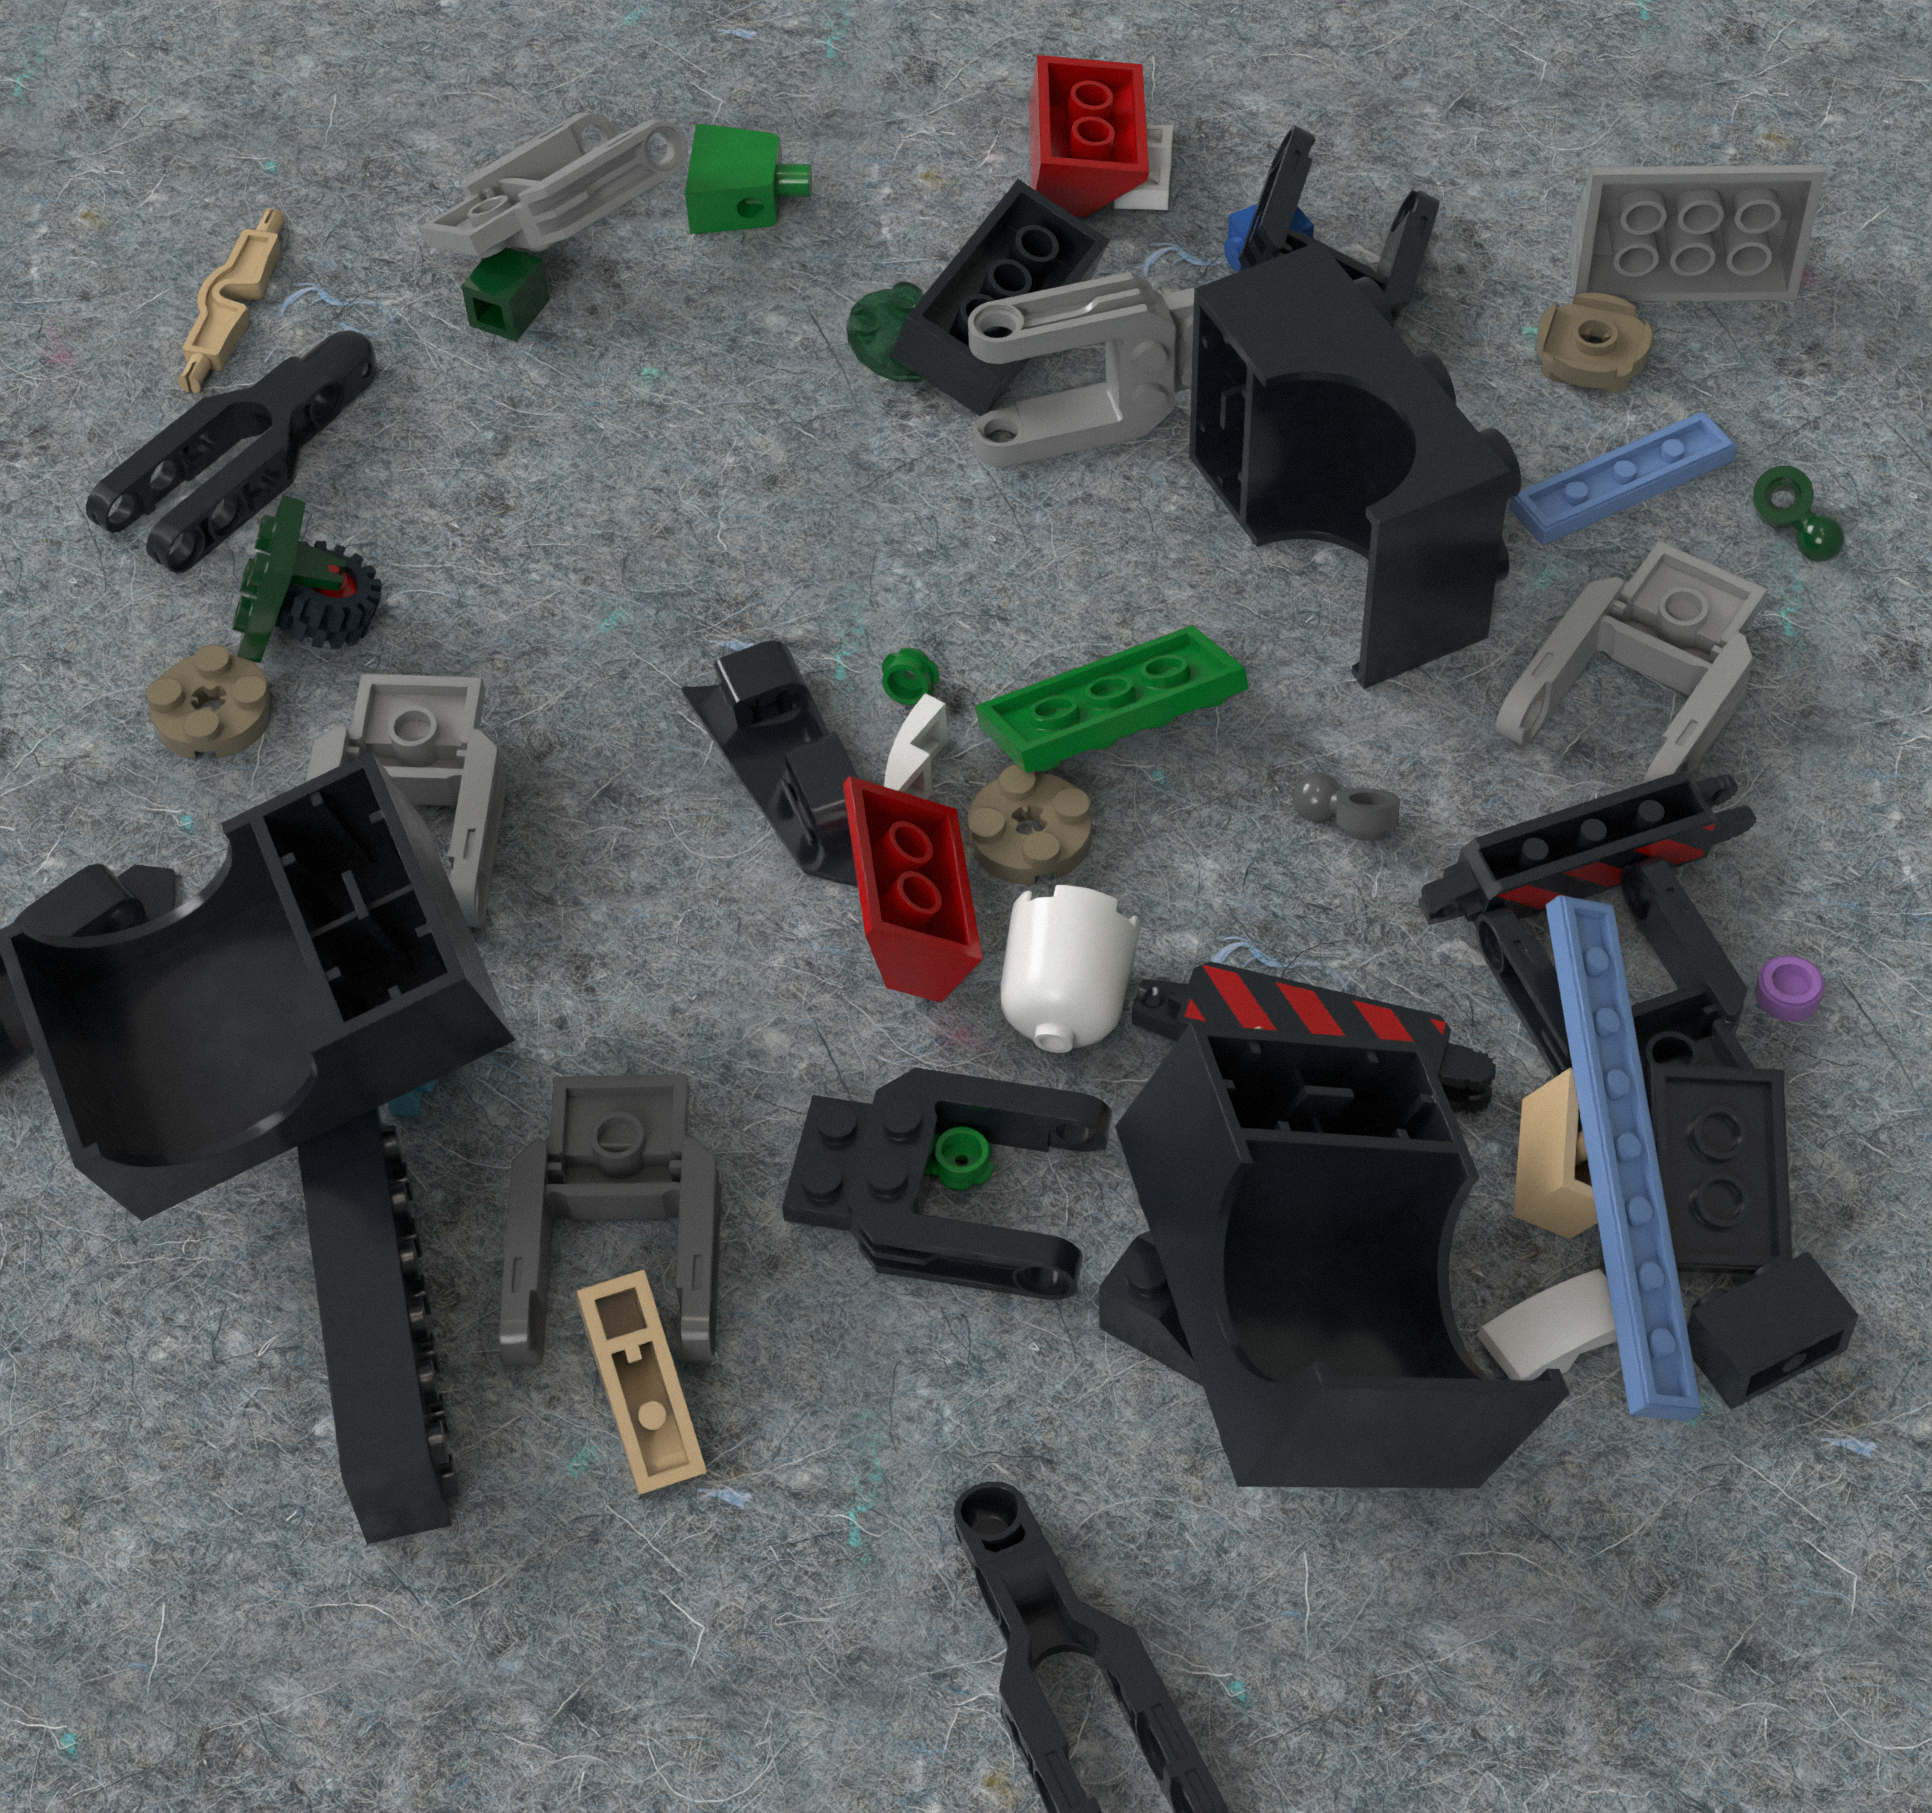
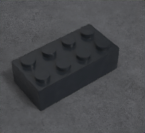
[890,179,1110,417]

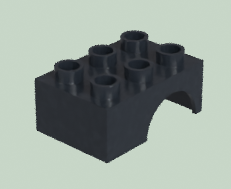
[1189,241,1521,689]
[0,751,516,1221]
[1115,1023,1569,1489]

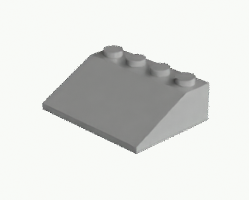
[1568,165,1825,302]

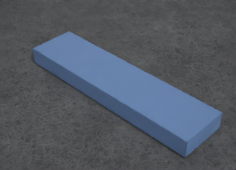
[1509,411,1738,546]

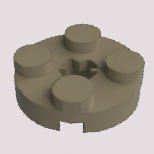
[1536,292,1653,393]
[146,644,272,759]
[967,765,1092,884]

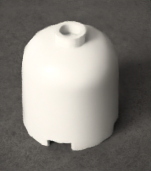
[1001,885,1140,1053]

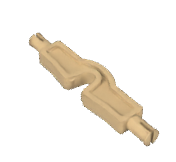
[178,208,286,394]

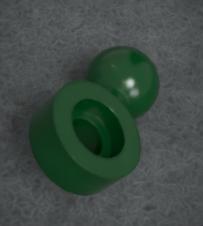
[1753,466,1844,562]

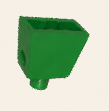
[685,124,812,234]

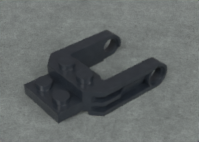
[1238,125,1440,321]
[1476,855,1755,1078]
[782,1068,1113,1300]

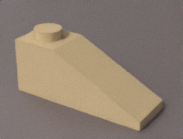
[575,1269,707,1495]

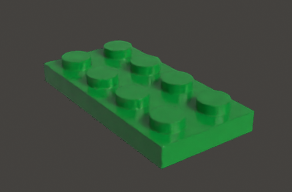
[975,625,1249,773]

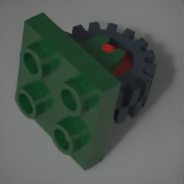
[231,495,382,663]

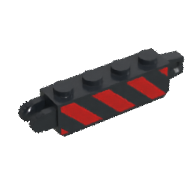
[1418,770,1757,927]
[1132,961,1496,1114]

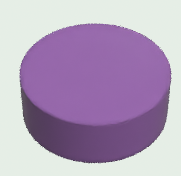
[1755,955,1825,1021]

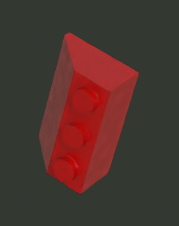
[1029,55,1149,217]
[843,776,983,1003]

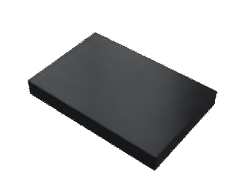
[1644,1064,1792,1274]

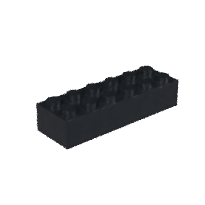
[297,1108,460,1544]

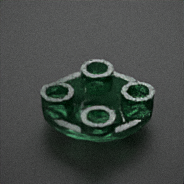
[846,281,925,383]

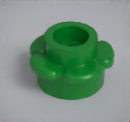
[882,648,940,705]
[932,1127,994,1191]

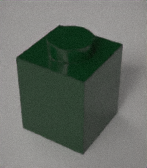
[461,247,550,342]

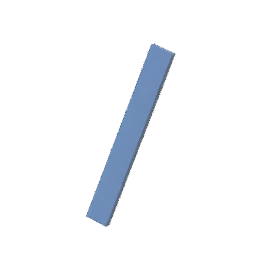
[1546,895,1702,1421]

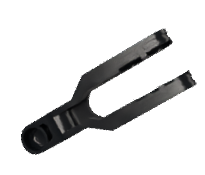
[86,330,377,574]
[953,1481,1229,1813]

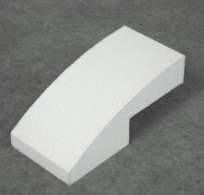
[1114,125,1173,210]
[884,693,948,799]
[1477,1269,1617,1380]

